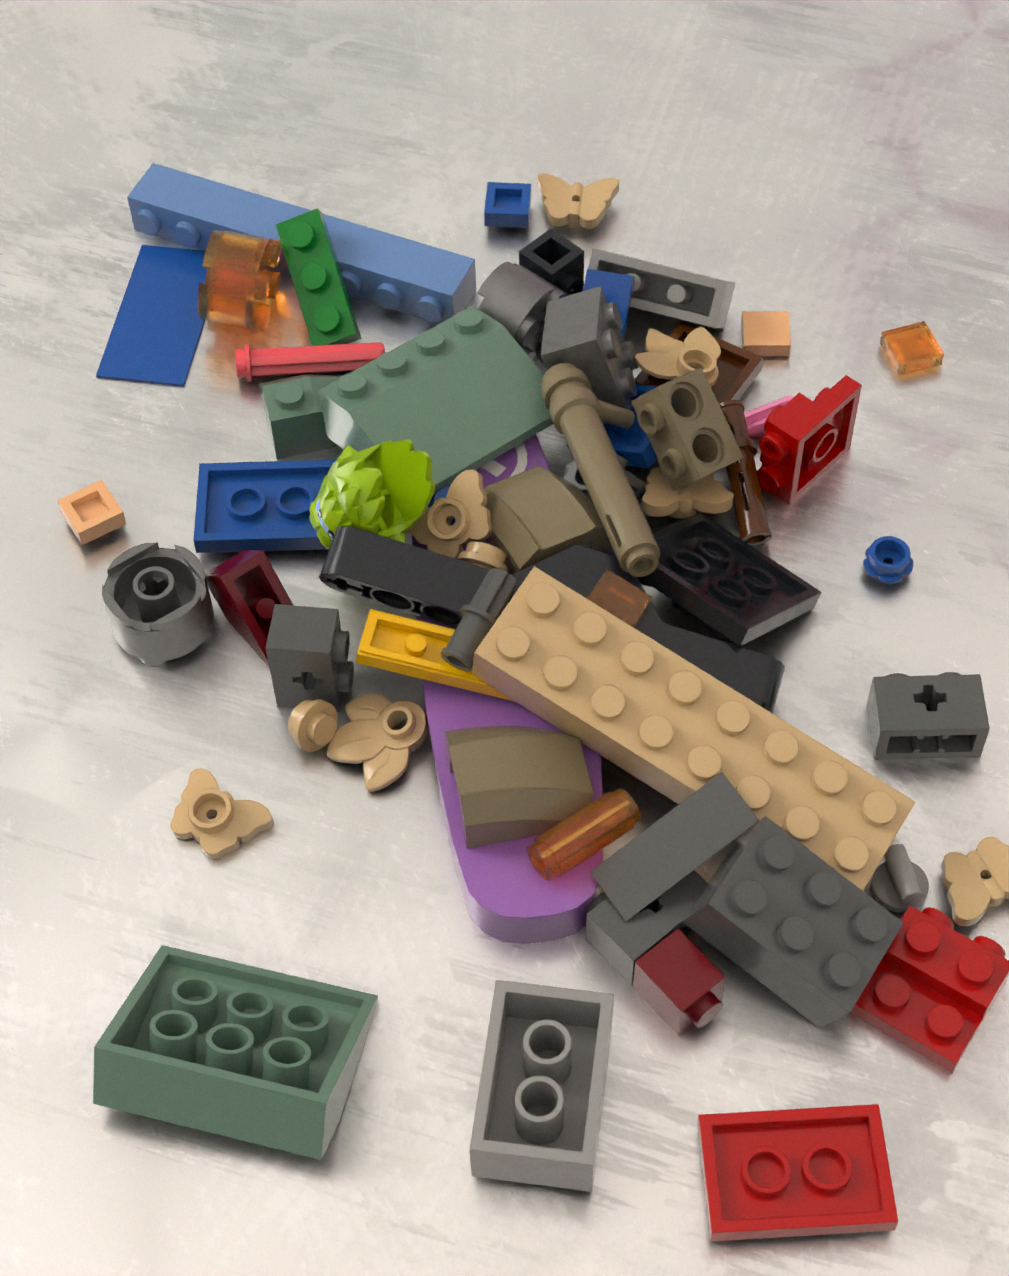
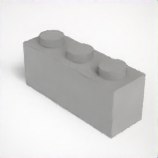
[583,249,736,328]

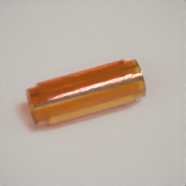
[527,788,641,881]

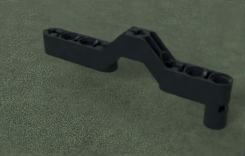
[319,526,785,713]

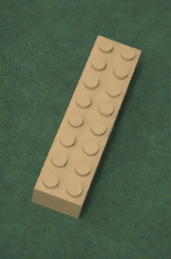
[471,566,915,891]

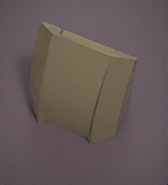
[484,466,613,575]
[444,726,594,849]

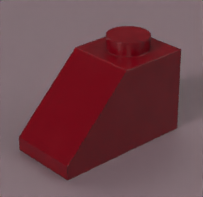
[205,550,293,665]

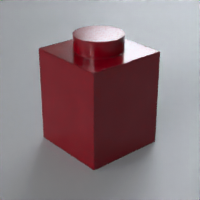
[633,928,726,1036]

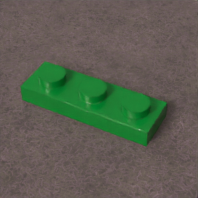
[276,208,362,346]

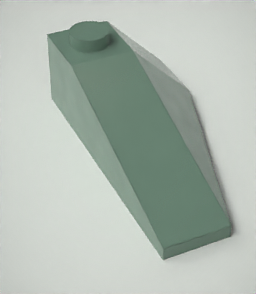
[259,374,341,459]

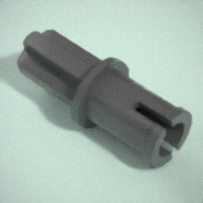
[441,568,517,672]

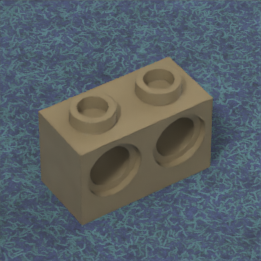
[631,367,744,491]

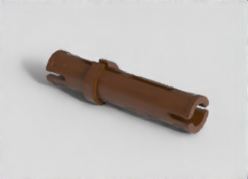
[719,400,772,546]

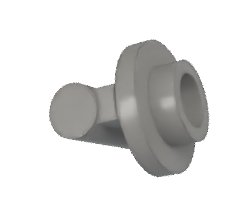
[871,844,929,912]

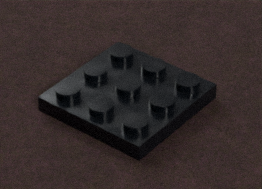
[637,513,822,646]

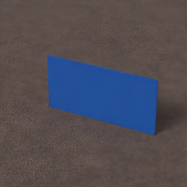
[96,245,225,386]

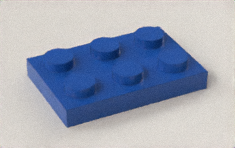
[193,459,337,553]

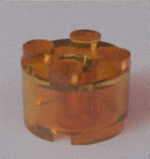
[198,230,281,332]

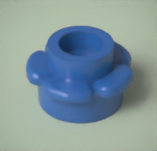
[863,536,914,584]

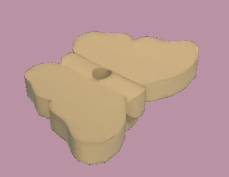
[537,173,619,229]
[641,467,734,518]
[408,470,492,559]
[170,768,274,860]
[941,837,1009,927]

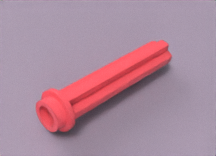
[236,342,385,382]

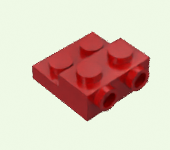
[757,375,862,505]
[850,906,1009,1073]

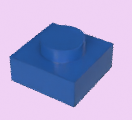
[484,182,532,228]

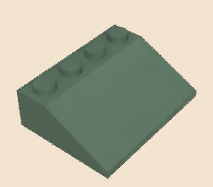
[318,306,553,494]
[93,945,378,1160]

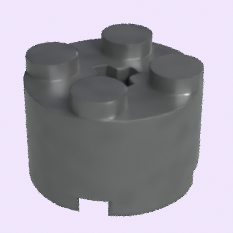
[477,261,567,362]
[102,542,214,667]

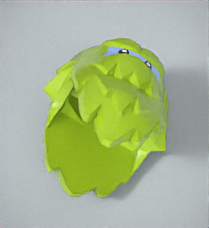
[309,439,435,550]

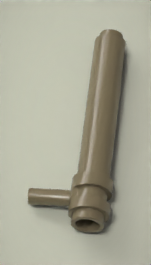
[540,363,660,577]

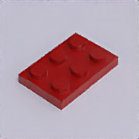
[697,1104,898,1242]

